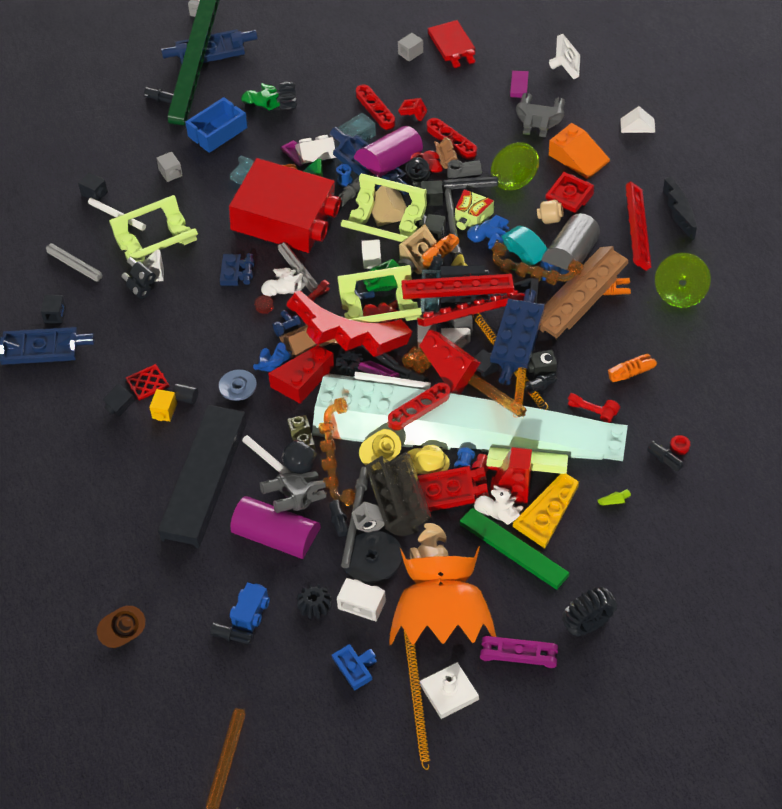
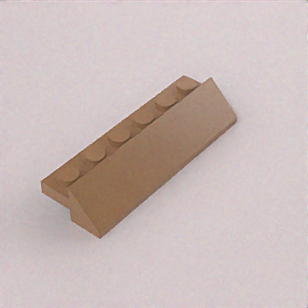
[539,246,628,338]

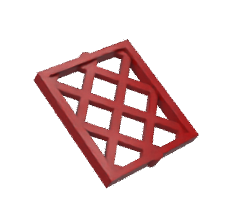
[125,364,170,401]

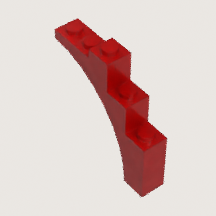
[290,290,413,357]

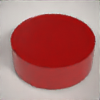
[670,435,690,455]

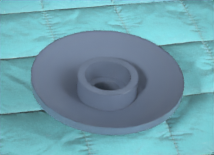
[219,370,257,401]

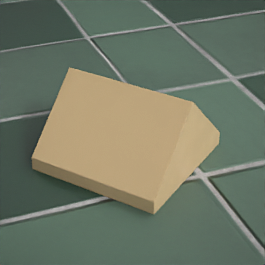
[371,186,407,227]
[399,225,437,274]

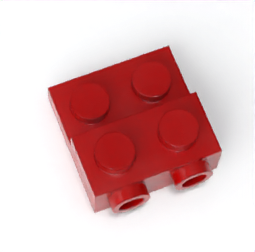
[546,172,594,213]

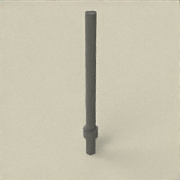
[444,188,462,259]
[341,467,369,568]

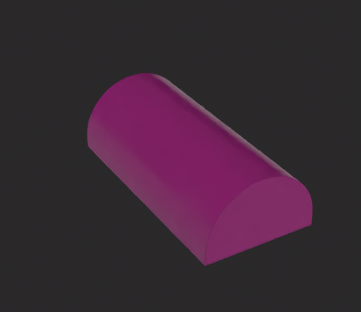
[354,126,423,178]
[231,496,321,559]

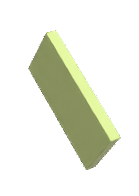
[487,447,568,474]

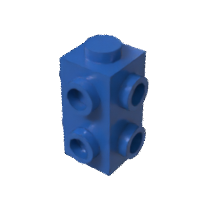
[230,582,270,633]

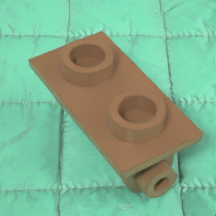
[434,137,458,169]

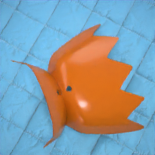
[389,546,496,645]

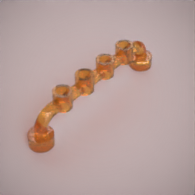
[491,242,584,285]
[319,397,355,506]

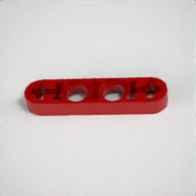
[356,84,395,130]
[427,118,477,160]
[387,383,450,431]

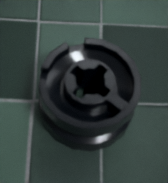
[405,157,430,183]

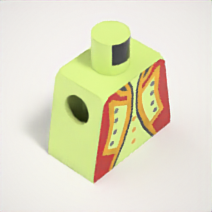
[455,189,494,230]

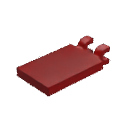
[428,20,475,68]
[411,466,490,514]

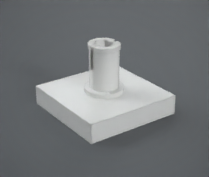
[549,34,580,79]
[420,662,479,719]

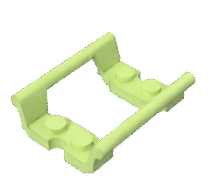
[341,173,427,242]
[109,195,198,262]
[338,265,422,323]

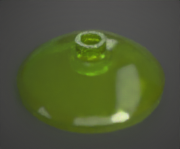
[491,142,539,190]
[655,253,711,307]

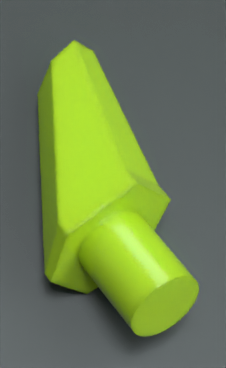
[598,489,631,505]

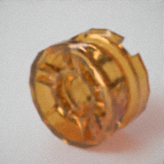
[402,346,432,374]

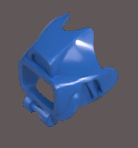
[253,342,292,372]

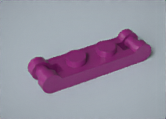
[480,636,558,668]

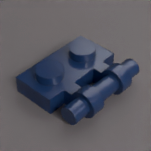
[220,253,254,286]

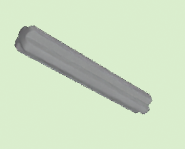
[278,242,318,293]
[46,244,102,281]

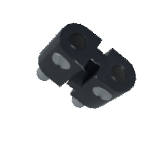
[121,257,156,299]

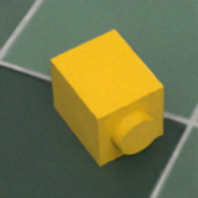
[150,389,177,421]

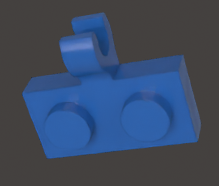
[332,644,377,691]

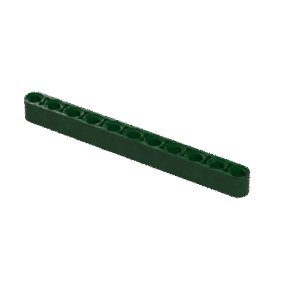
[168,0,220,125]

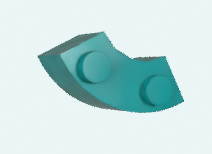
[502,226,547,266]

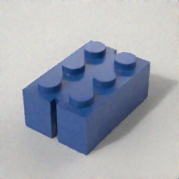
[186,97,248,153]

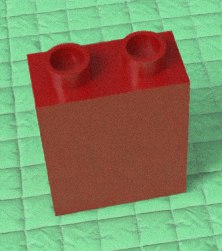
[229,158,341,253]

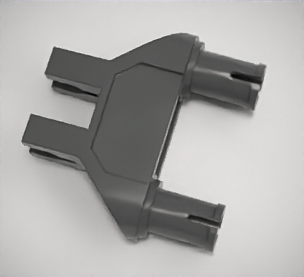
[516,93,565,137]
[260,471,326,513]

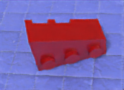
[419,330,481,394]
[268,345,334,404]
[489,447,532,504]

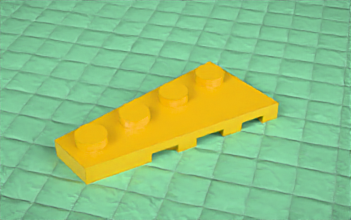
[513,473,579,548]

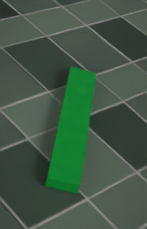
[460,508,569,590]

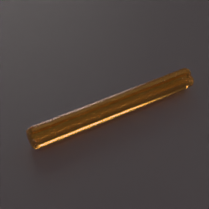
[468,374,527,417]
[206,708,245,809]

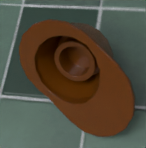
[97,605,145,648]

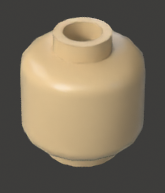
[537,200,564,224]

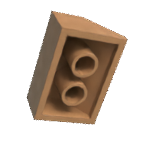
[279,325,338,358]

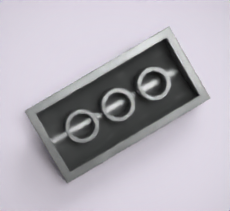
[542,214,600,273]

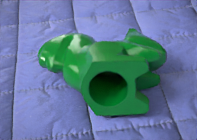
[241,83,280,111]

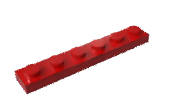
[626,181,651,270]
[401,274,514,299]
[417,290,525,327]

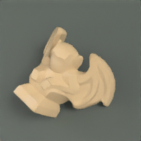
[410,523,449,559]

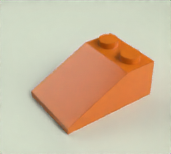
[549,123,610,179]

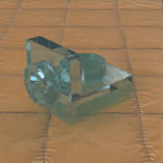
[230,156,254,184]

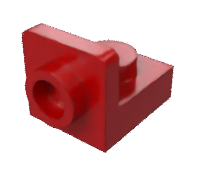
[398,98,427,121]

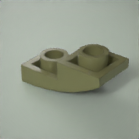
[287,415,316,450]

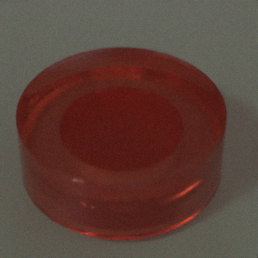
[255,295,273,313]

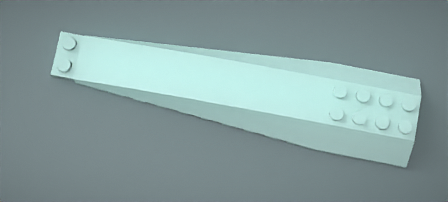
[312,374,628,461]

